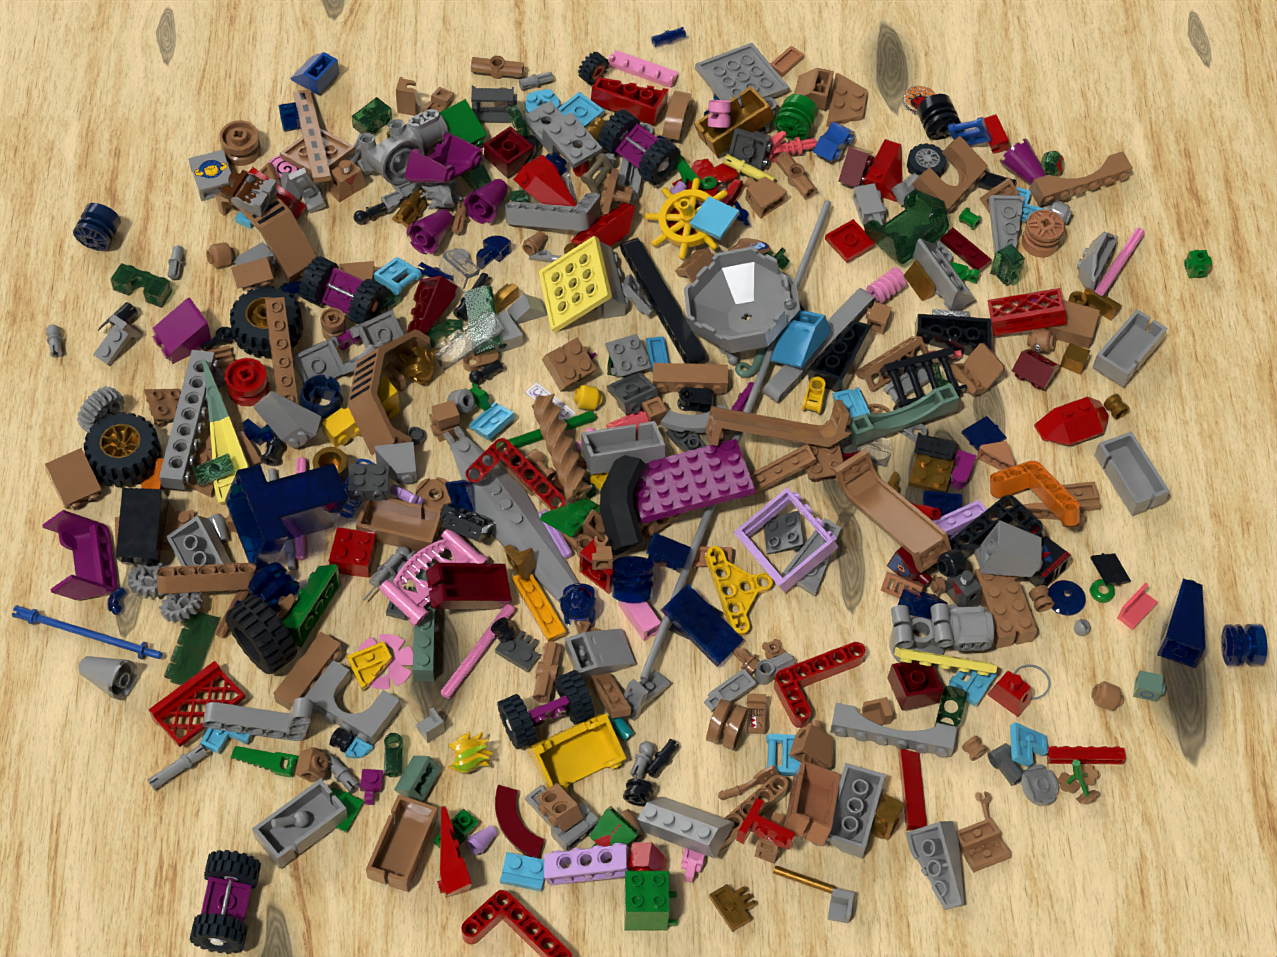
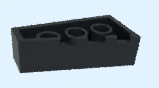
[915,314,992,356]
[808,320,872,392]

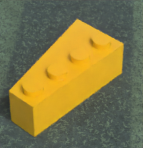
[322,376,400,447]

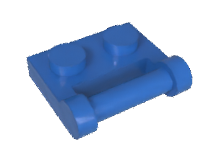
[948,117,992,146]

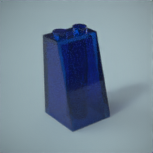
[1157,578,1206,668]

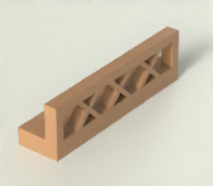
[855,336,928,391]

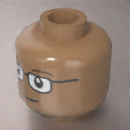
[1027,329,1055,353]

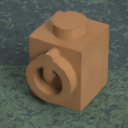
[295,747,329,782]

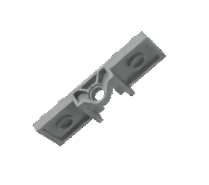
[292,310,403,384]

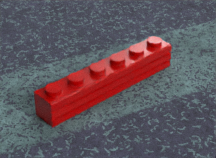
[1046,746,1126,765]

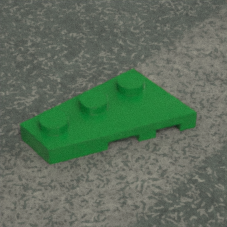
[540,498,600,538]

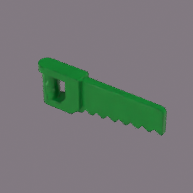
[231,746,299,778]

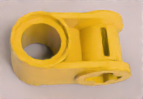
[801,377,826,414]

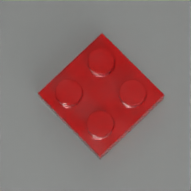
[825,219,875,263]

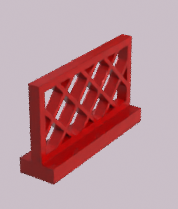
[987,288,1067,336]
[148,661,246,747]

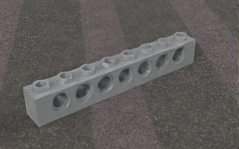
[159,350,219,490]

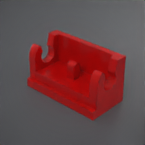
[984,114,1009,154]

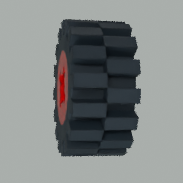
[578,52,610,85]

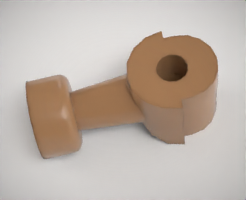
[524,449,557,482]

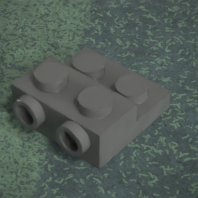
[727,128,773,170]
[607,371,658,415]
[348,464,389,501]

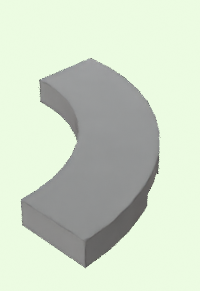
[660,404,731,433]

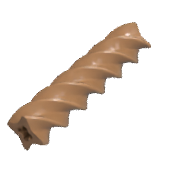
[531,394,592,501]

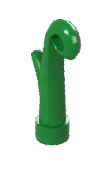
[675,154,717,190]

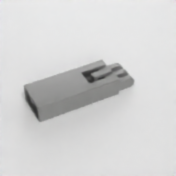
[617,158,642,205]

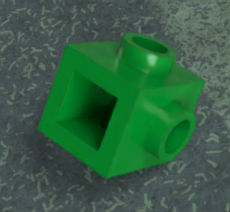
[1184,250,1212,278]

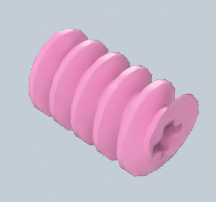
[866,267,906,303]

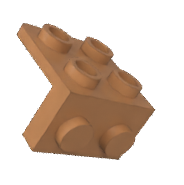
[951,343,1005,395]

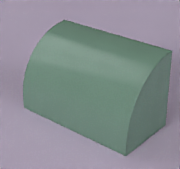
[394,755,442,802]

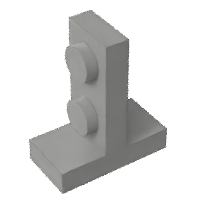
[288,167,326,214]
[93,314,142,366]
[624,670,670,721]

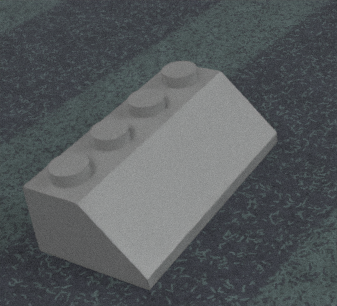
[913,238,975,311]
[599,241,628,319]
[826,763,886,858]
[637,796,734,859]

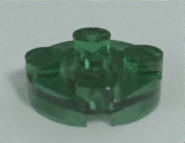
[506,104,530,138]

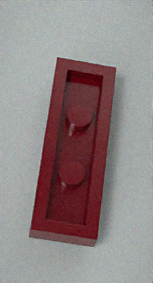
[940,227,992,272]

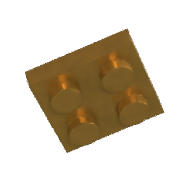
[908,453,954,495]

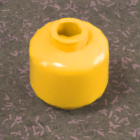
[574,385,602,411]

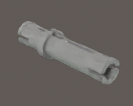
[147,744,208,791]

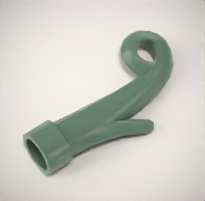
[735,347,770,378]

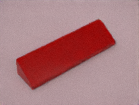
[898,749,927,831]

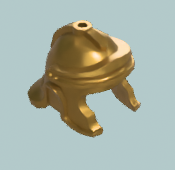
[396,346,439,385]

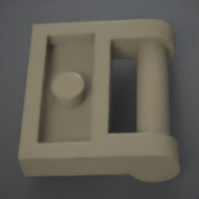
[581,153,619,200]

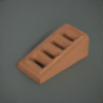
[881,572,924,605]

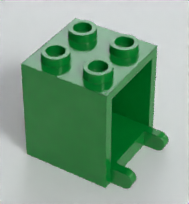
[624,871,678,931]

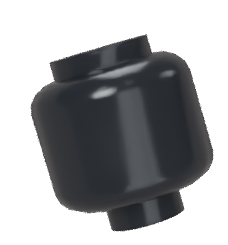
[937,549,967,577]

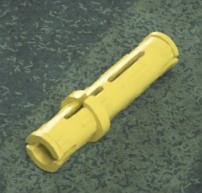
[723,154,775,181]

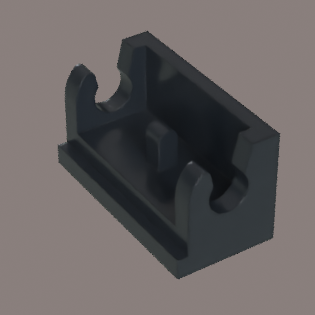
[914,432,955,460]

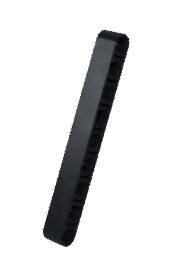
[620,237,706,364]

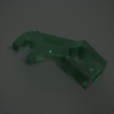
[424,319,465,348]

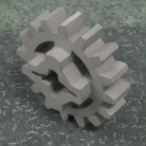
[128,562,168,599]
[159,592,203,623]

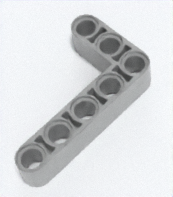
[505,193,601,231]
[203,697,313,741]

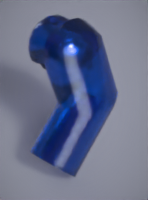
[107,586,127,615]

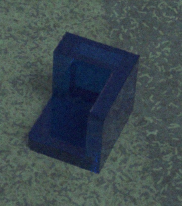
[278,102,301,132]

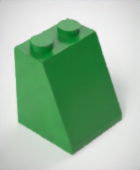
[439,99,487,147]

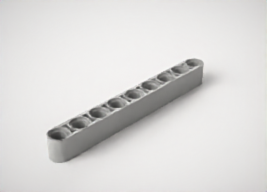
[763,288,876,403]

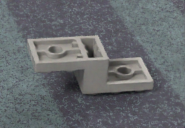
[522,101,602,168]

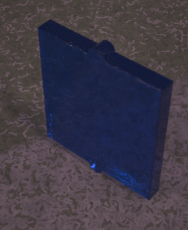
[961,416,1007,451]

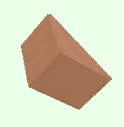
[977,441,1015,471]

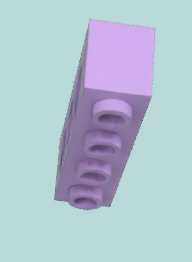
[544,843,632,886]

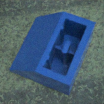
[291,52,339,95]

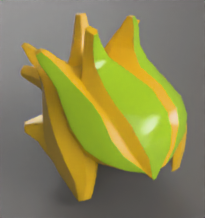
[448,732,493,774]

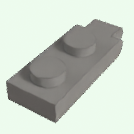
[704,669,757,712]

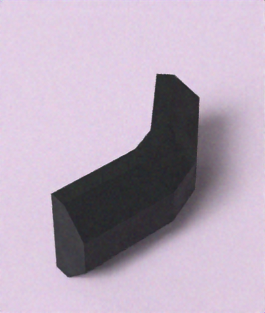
[600,455,646,556]

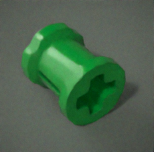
[959,207,982,230]

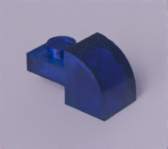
[476,235,512,269]

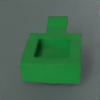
[950,262,980,284]
[465,383,490,411]

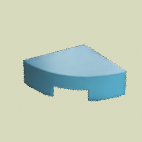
[345,737,374,759]

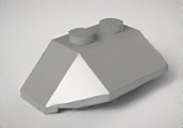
[1077,231,1118,291]

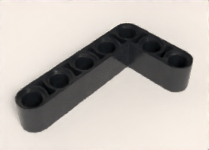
[949,495,1045,557]

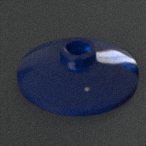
[1048,580,1086,616]

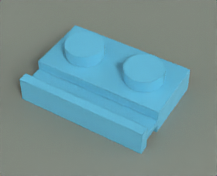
[832,387,870,418]
[469,402,515,440]
[500,852,544,892]

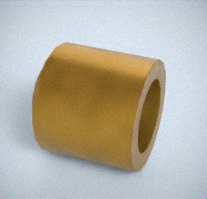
[312,447,349,492]

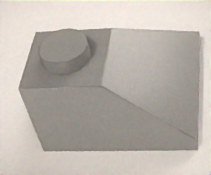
[375,442,417,484]

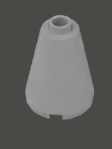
[78,656,137,700]

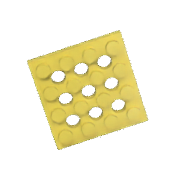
[539,236,612,332]

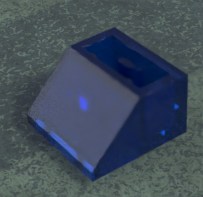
[645,532,691,571]

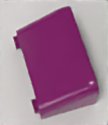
[405,132,483,183]

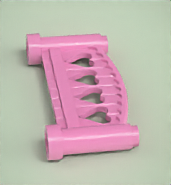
[379,529,489,627]

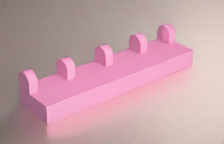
[609,50,678,88]

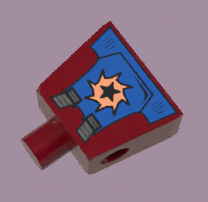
[886,546,933,587]

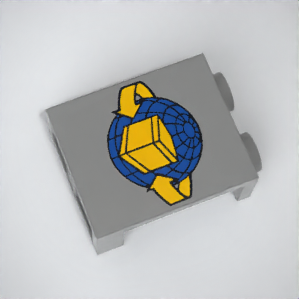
[188,150,232,201]

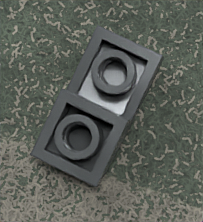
[666,429,706,452]

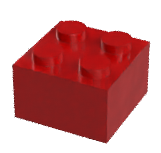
[329,527,377,578]

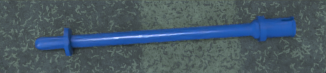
[12,605,163,659]

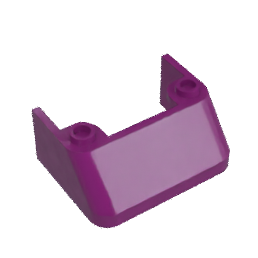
[42,510,118,600]

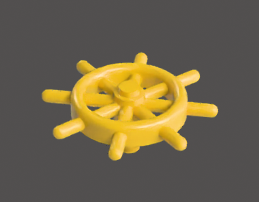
[644,178,735,259]

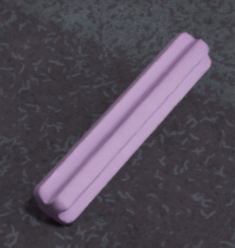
[539,509,573,559]

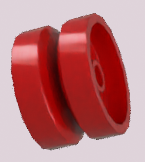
[225,358,269,407]

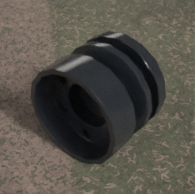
[916,93,961,140]

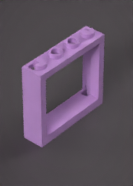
[734,487,839,593]

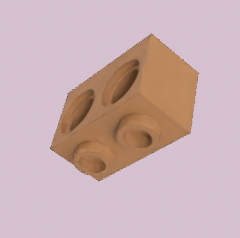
[536,783,584,832]

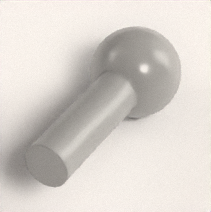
[271,811,309,828]

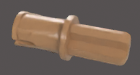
[452,202,468,234]

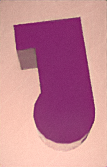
[950,449,976,489]

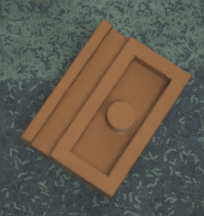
[1062,481,1101,511]

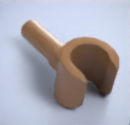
[975,791,991,820]

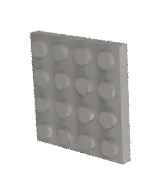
[695,43,789,109]

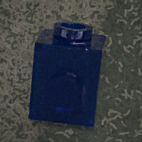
[243,418,274,446]

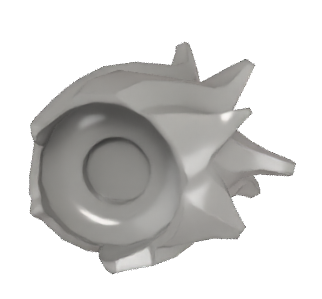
[422,179,462,210]

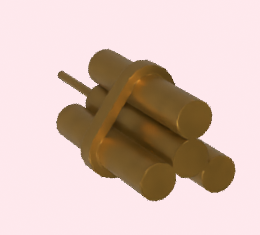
[392,189,427,228]

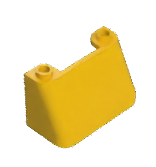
[526,713,626,792]

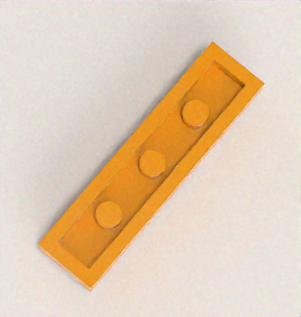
[512,573,566,642]

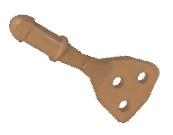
[718,765,779,800]

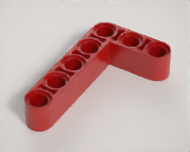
[465,438,565,510]
[774,642,866,728]
[461,890,572,957]

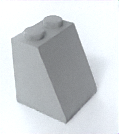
[979,520,1043,577]

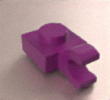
[360,769,383,805]

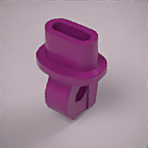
[337,329,361,350]

